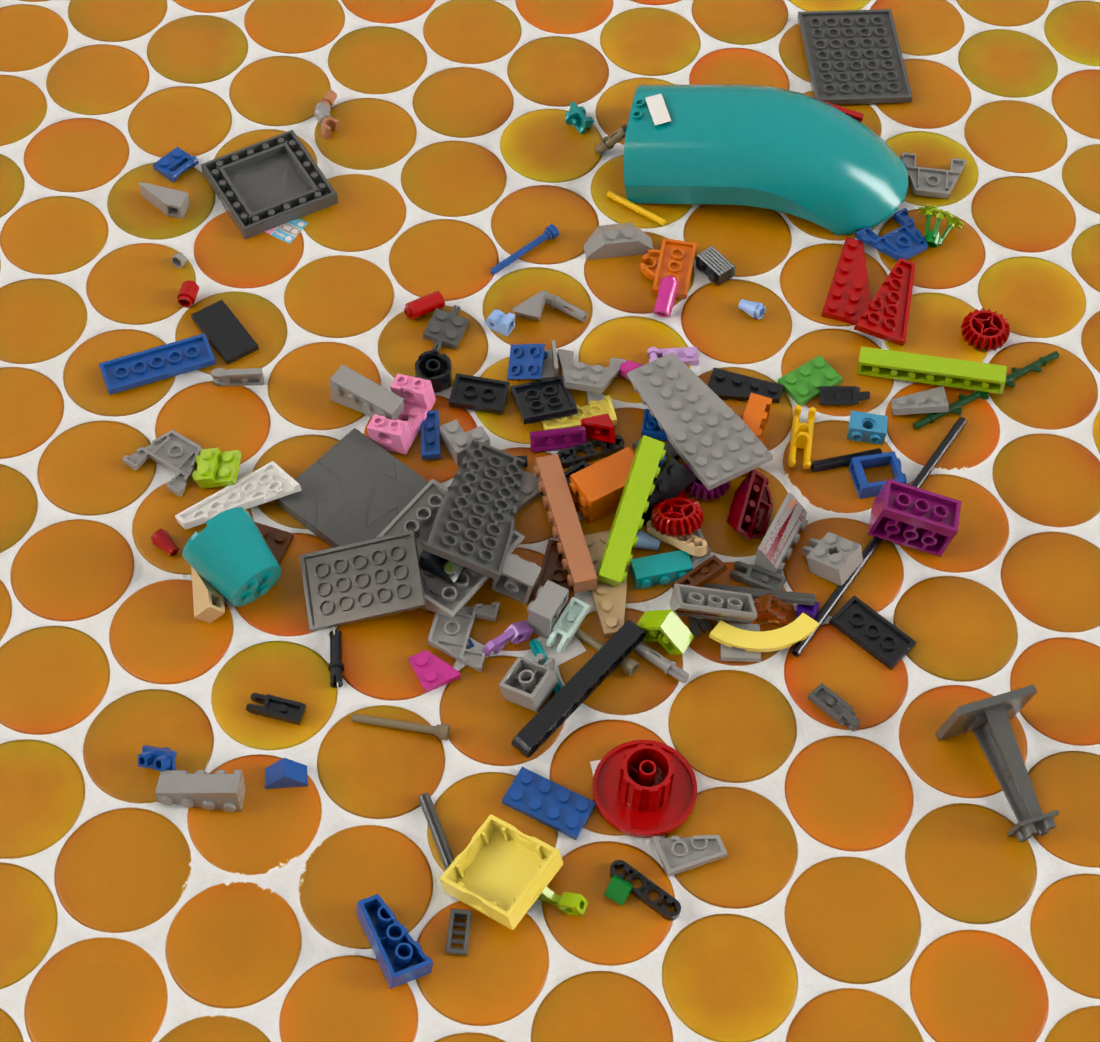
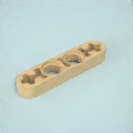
[647,519,707,557]

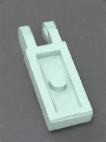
[546,597,591,653]

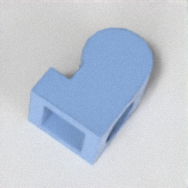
[485,309,515,337]

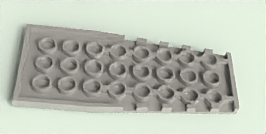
[627,353,773,491]

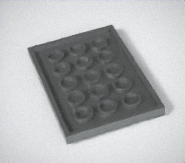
[300,530,426,632]

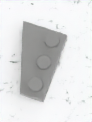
[891,386,949,415]
[652,835,728,877]

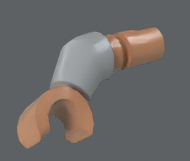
[314,90,339,139]

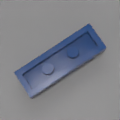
[420,410,441,460]

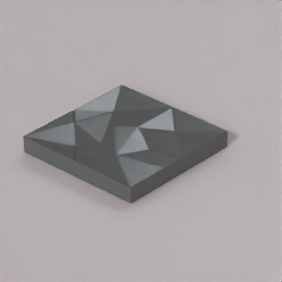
[201,130,338,239]
[276,428,429,548]

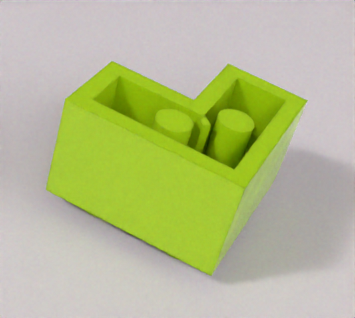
[637,609,695,655]

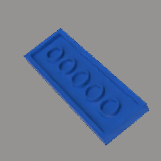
[99,333,216,395]

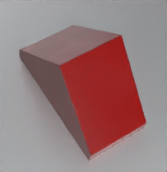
[581,413,616,443]

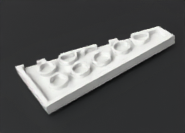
[175,461,302,530]

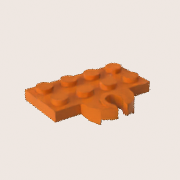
[640,238,697,299]

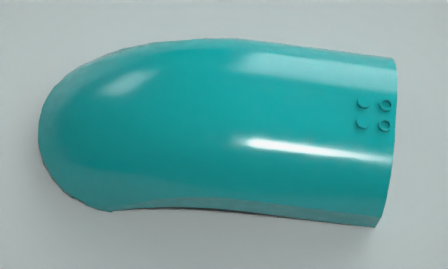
[624,84,908,235]

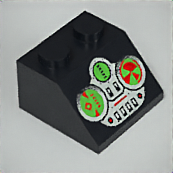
[419,550,466,585]

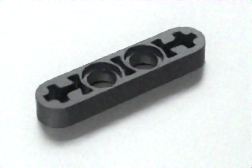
[556,435,624,469]
[610,860,681,921]

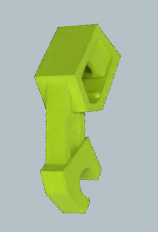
[537,887,588,916]

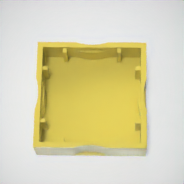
[439,814,563,930]

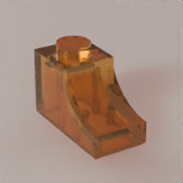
[753,593,796,627]

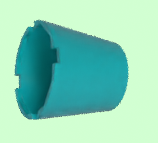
[182,507,282,607]

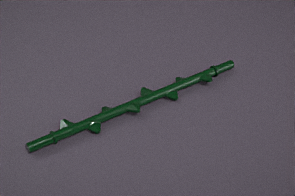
[913,351,1059,430]

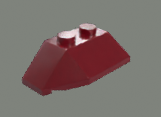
[727,469,773,540]

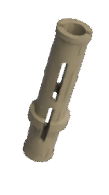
[595,124,627,155]

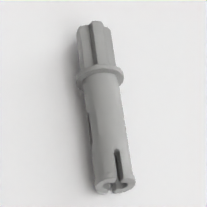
[543,290,588,322]
[635,642,689,683]

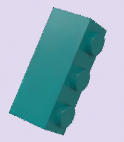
[629,550,693,589]

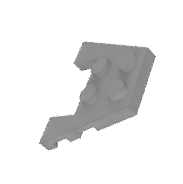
[900,152,966,199]
[557,349,626,394]
[122,430,202,497]
[428,602,500,672]

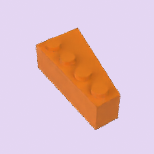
[741,393,772,477]

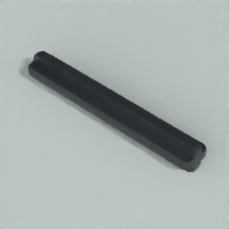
[811,448,883,472]

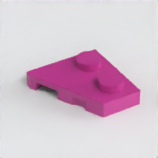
[408,650,461,693]

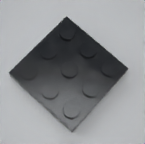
[510,376,578,425]

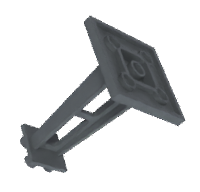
[936,685,1059,843]

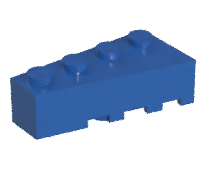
[356,894,433,989]

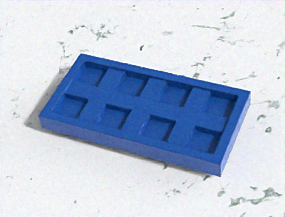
[502,767,596,840]

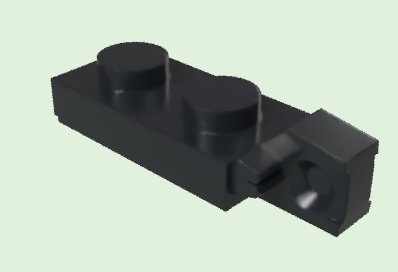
[819,386,870,405]

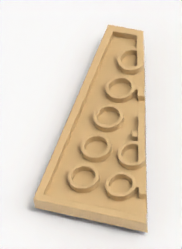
[584,530,628,638]

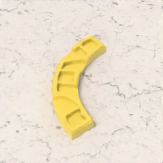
[709,613,819,652]

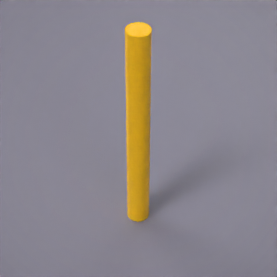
[606,190,667,226]

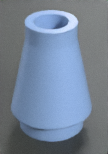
[738,299,766,319]
[635,530,660,551]

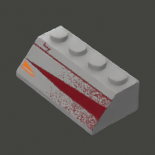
[754,492,808,574]
[669,584,757,624]

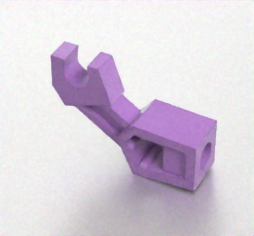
[482,620,533,657]

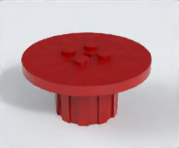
[592,740,697,838]

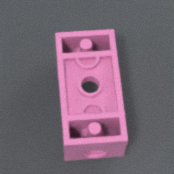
[367,374,436,455]

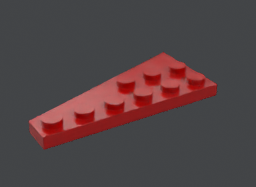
[821,237,871,325]
[854,258,916,346]

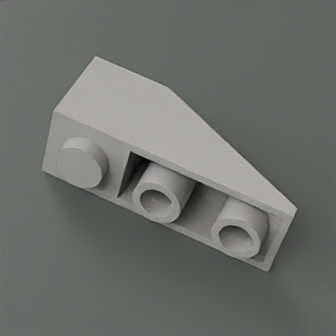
[139,182,190,219]

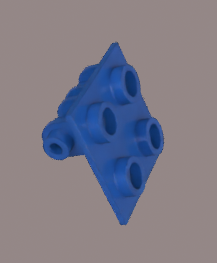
[507,344,548,380]

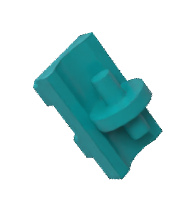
[565,102,594,134]

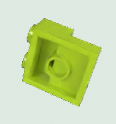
[193,448,242,489]

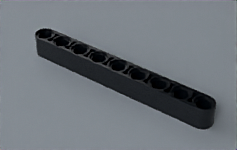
[512,620,646,758]

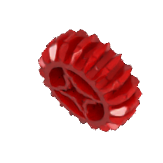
[961,308,1010,352]
[651,497,703,538]

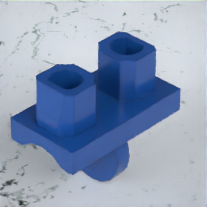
[138,745,177,771]

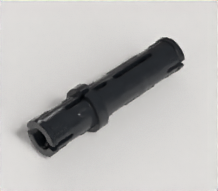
[328,630,344,688]

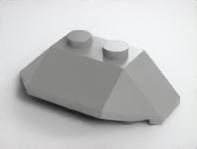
[584,222,654,260]

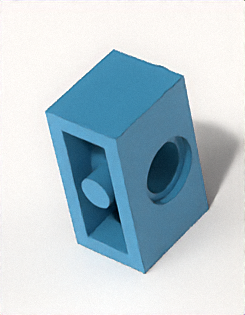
[847,411,888,444]

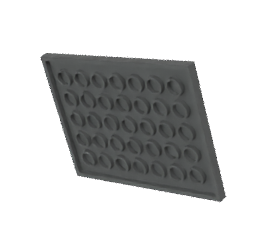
[797,9,913,105]

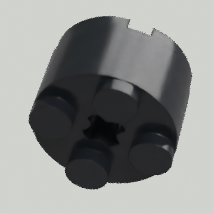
[415,350,452,393]

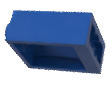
[849,451,907,499]

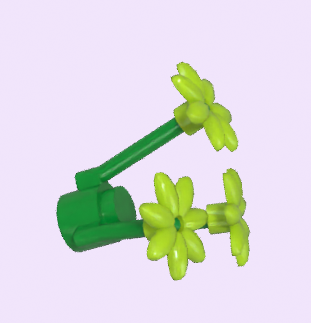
[919,204,964,248]

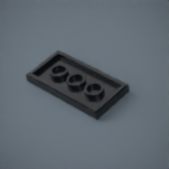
[191,300,259,365]
[829,596,917,670]

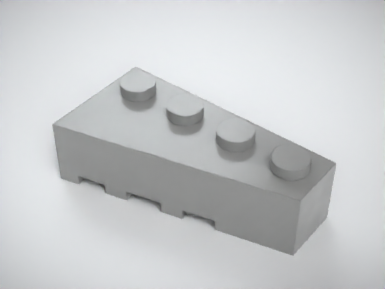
[330,364,404,420]
[155,770,246,812]

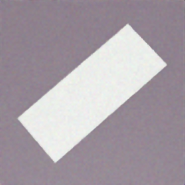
[645,94,671,125]

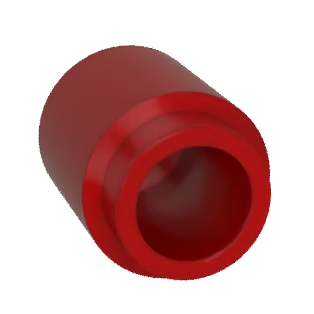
[177,280,199,308]

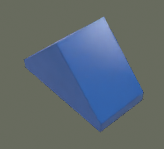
[265,758,308,789]

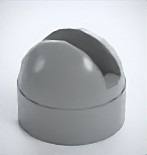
[171,252,187,268]

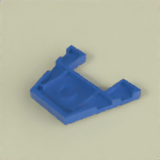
[855,208,928,261]

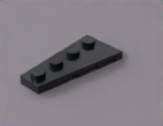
[642,456,697,527]

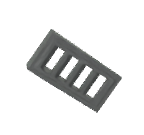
[445,908,472,956]

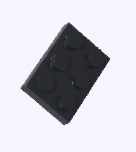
[449,373,510,415]

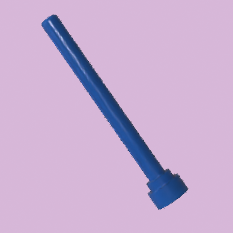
[490,224,559,275]

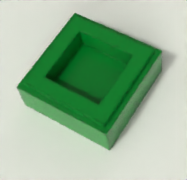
[604,875,633,906]

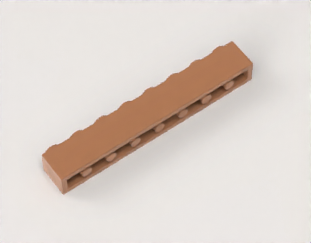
[533,454,597,593]

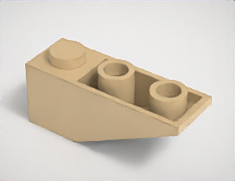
[191,568,225,623]

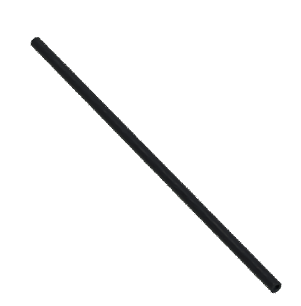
[791,417,967,657]

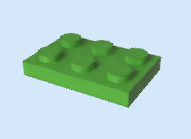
[777,355,843,407]

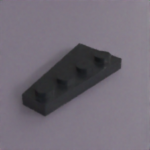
[708,368,784,404]

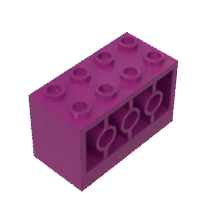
[868,479,961,557]

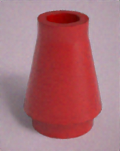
[151,529,179,557]

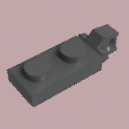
[808,683,860,732]

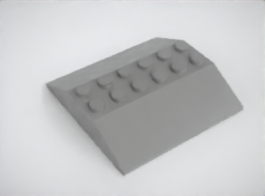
[376,479,525,618]

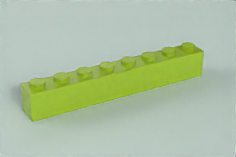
[857,346,1007,394]
[596,435,666,587]

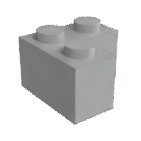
[440,420,490,466]
[527,580,569,639]

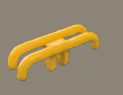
[788,405,816,470]

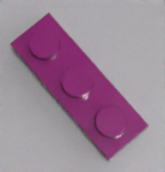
[529,426,586,452]

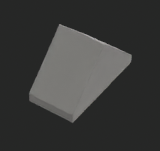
[512,290,546,321]

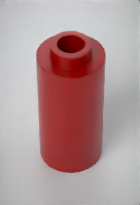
[404,291,445,320]

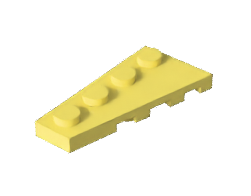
[541,395,617,431]

